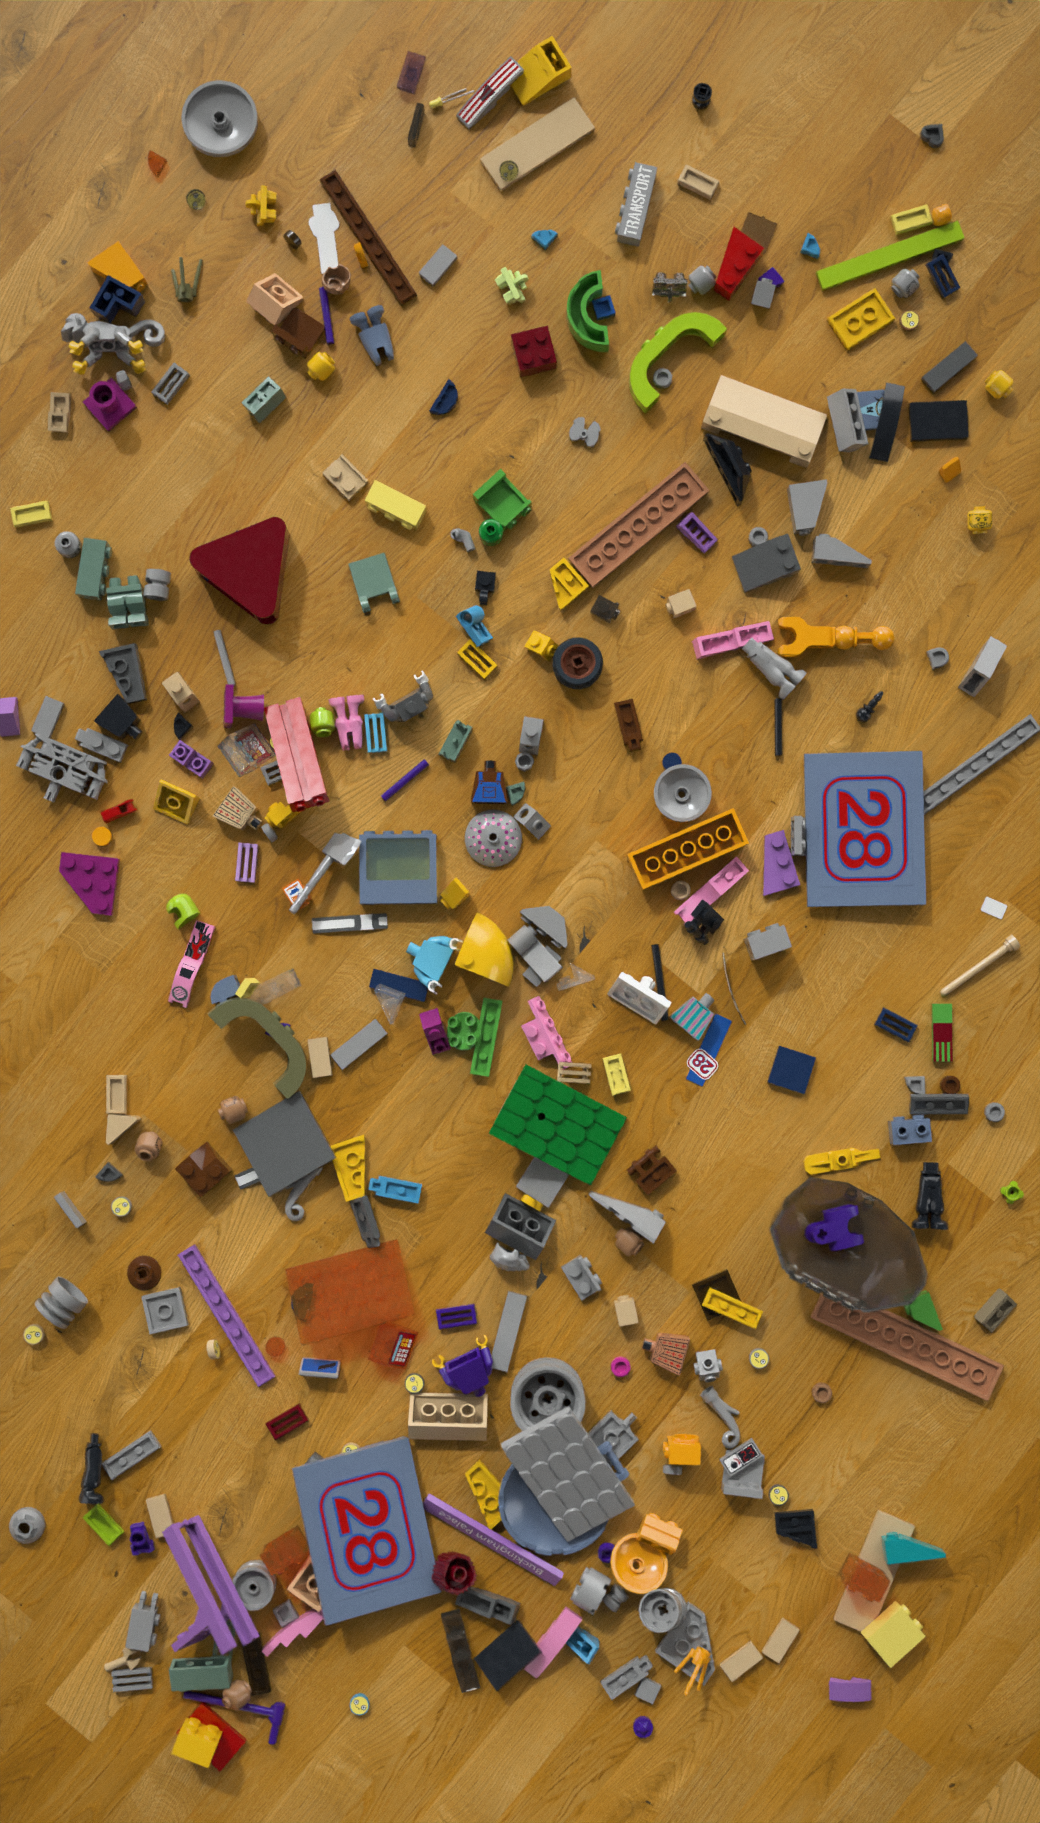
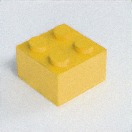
[171,1718,223,1768]

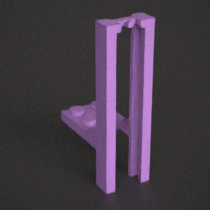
[162,1515,259,1655]

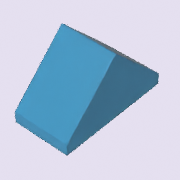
[566,1626,600,1664]

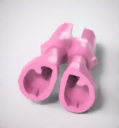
[329,695,364,750]

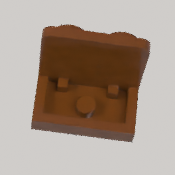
[271,308,325,359]

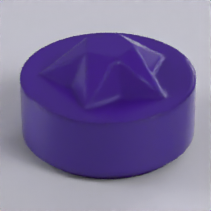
[598,1543,615,1563]
[633,1716,653,1738]

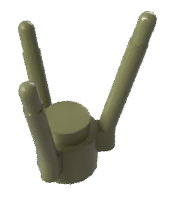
[171,257,203,302]

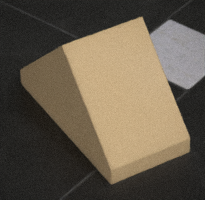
[106,1114,141,1145]

